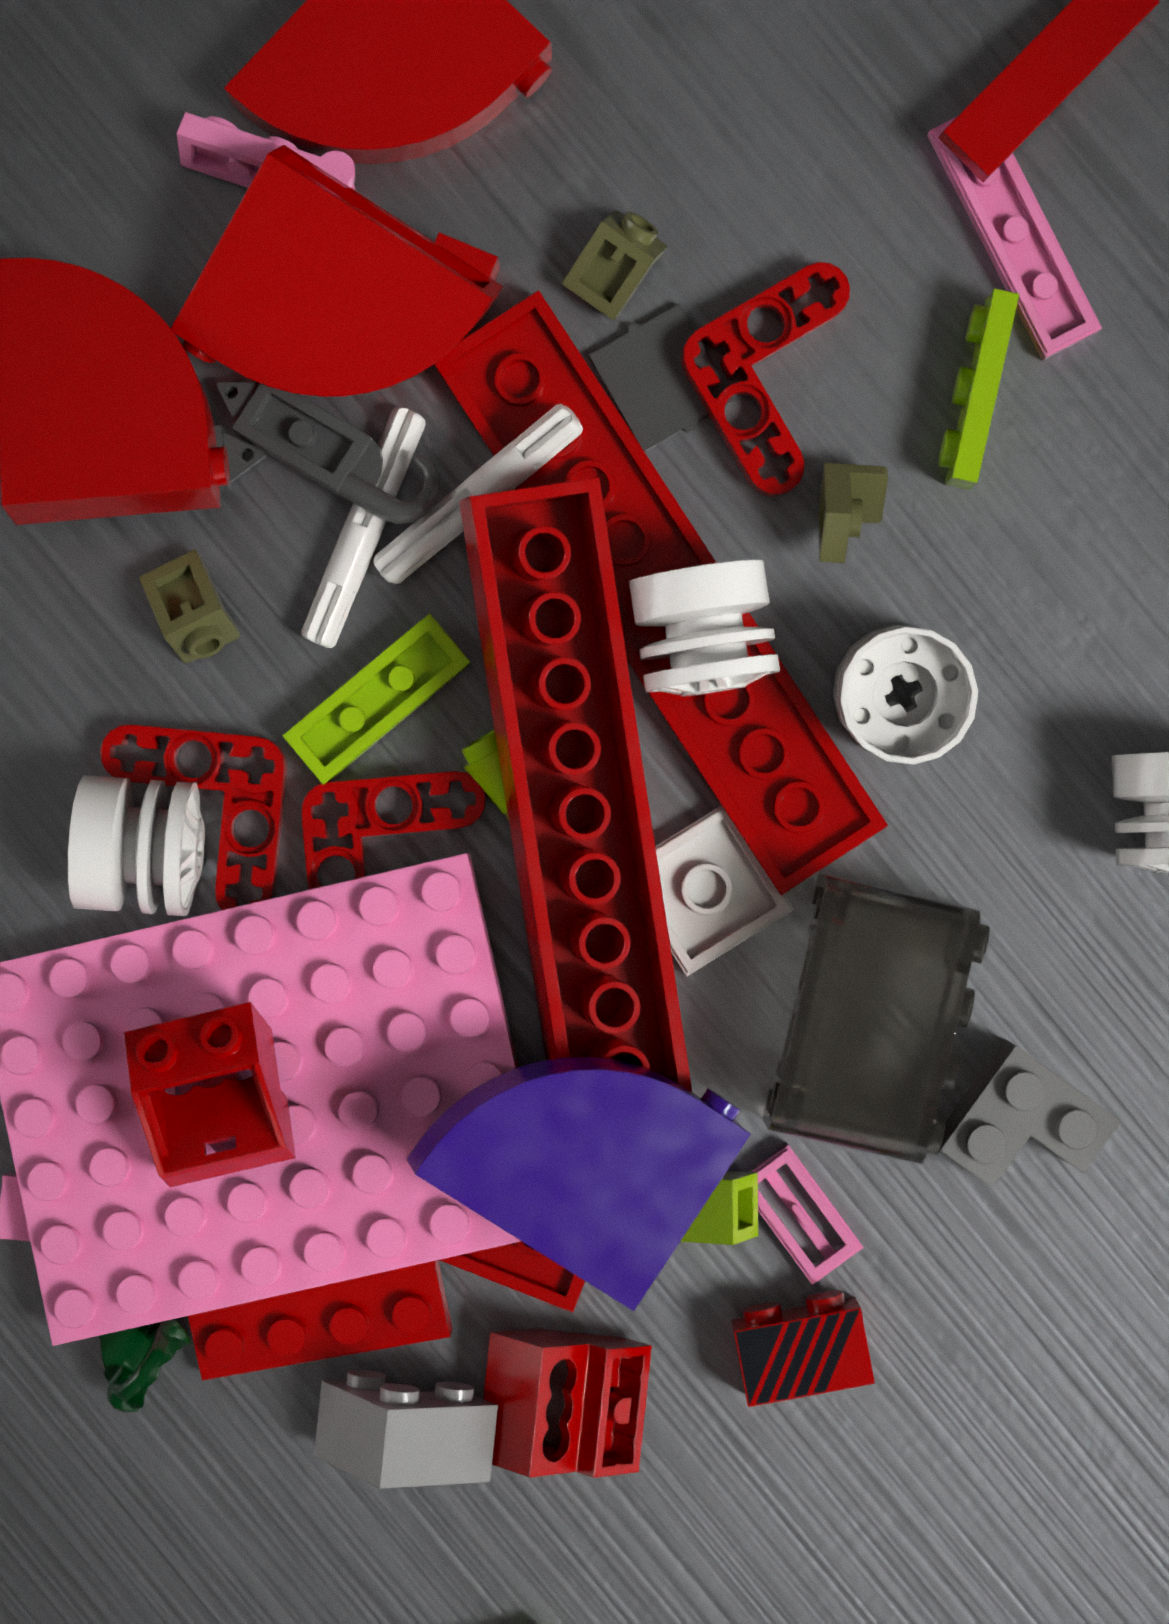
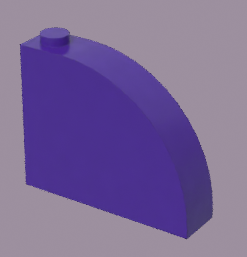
[407,1057,751,1311]

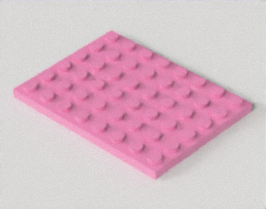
[0,853,521,1346]

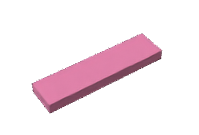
[927,116,1102,360]

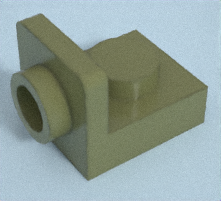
[562,211,667,321]
[818,463,888,563]
[139,549,240,663]

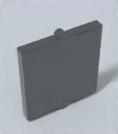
[589,303,734,452]

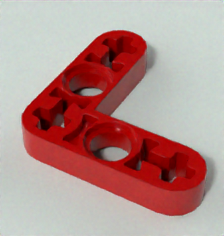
[681,262,850,497]
[100,725,287,910]
[301,771,487,890]

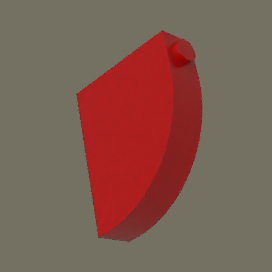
[224,0,552,164]
[171,145,503,397]
[0,258,230,525]

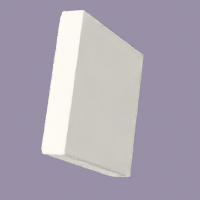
[655,805,795,976]

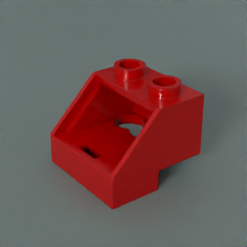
[124,1002,296,1187]
[483,1328,652,1478]

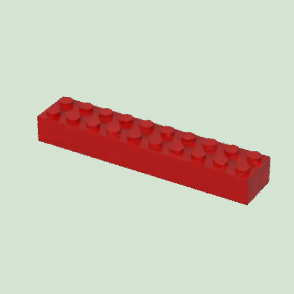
[459,477,693,1092]

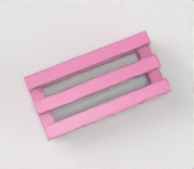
[750,1143,864,1285]

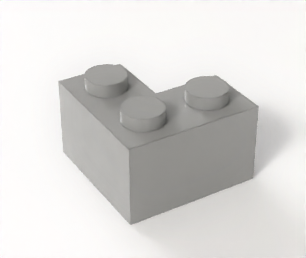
[931,1039,1121,1188]
[314,1369,498,1489]

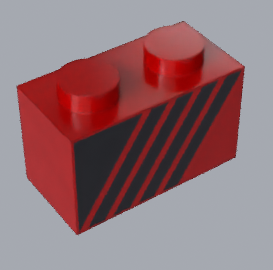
[731,1291,875,1407]

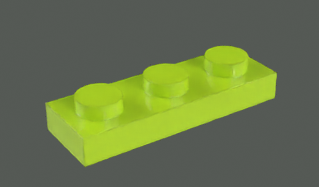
[938,288,1019,490]
[282,613,472,785]

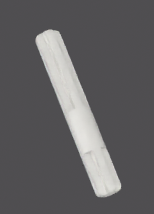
[373,404,583,584]
[301,406,425,648]

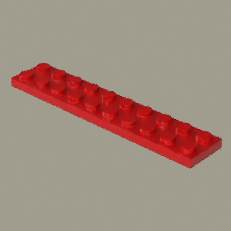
[434,290,888,895]

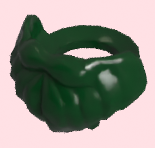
[99,1319,191,1412]

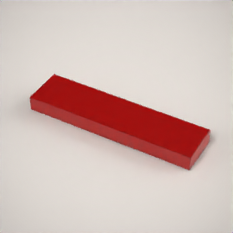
[938,0,1160,183]

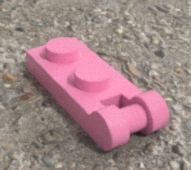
[176,112,355,190]

